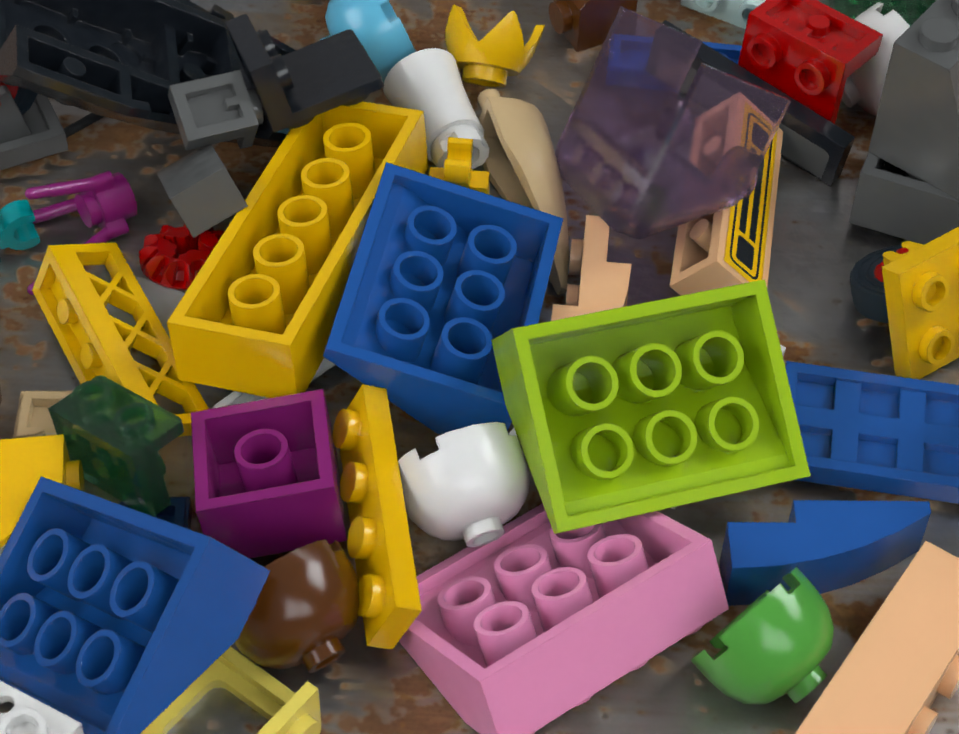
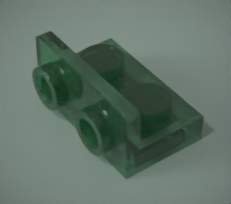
[48,375,184,517]

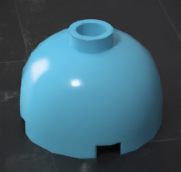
[320,0,416,83]

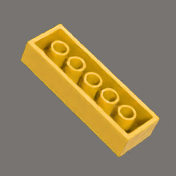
[167,101,428,398]

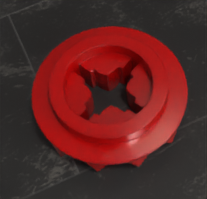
[139,223,225,290]

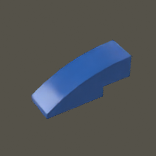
[720,500,931,606]

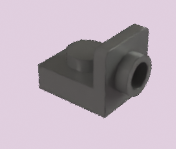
[168,70,263,151]

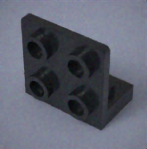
[225,13,384,133]

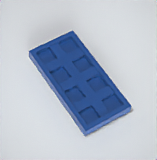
[785,361,959,504]

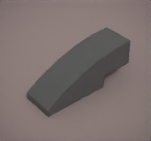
[157,145,248,238]

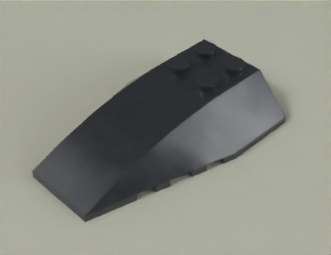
[0,0,296,147]

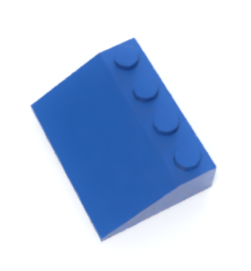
[323,162,563,435]
[0,476,270,734]

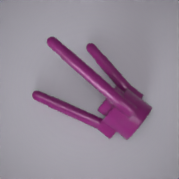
[25,171,138,296]

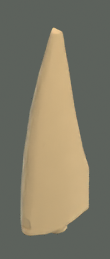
[477,88,569,295]

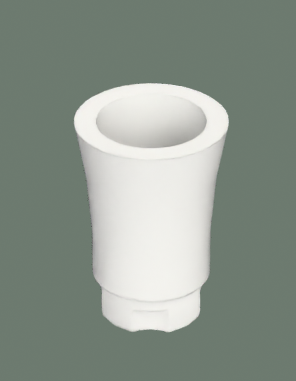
[383,48,490,170]

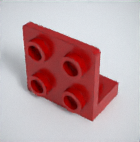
[738,0,883,124]

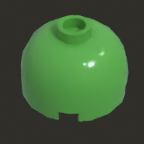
[691,566,834,705]

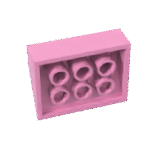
[399,503,729,734]

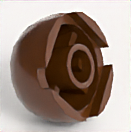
[234,539,359,673]

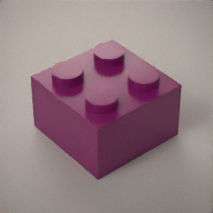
[191,389,347,559]

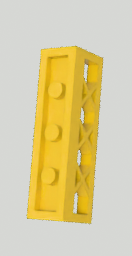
[32,242,209,472]

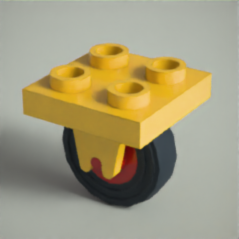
[850,227,959,380]

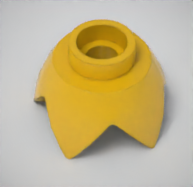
[445,4,545,88]

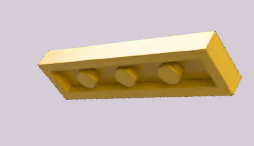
[333,384,422,650]

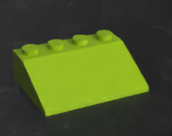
[491,279,811,534]

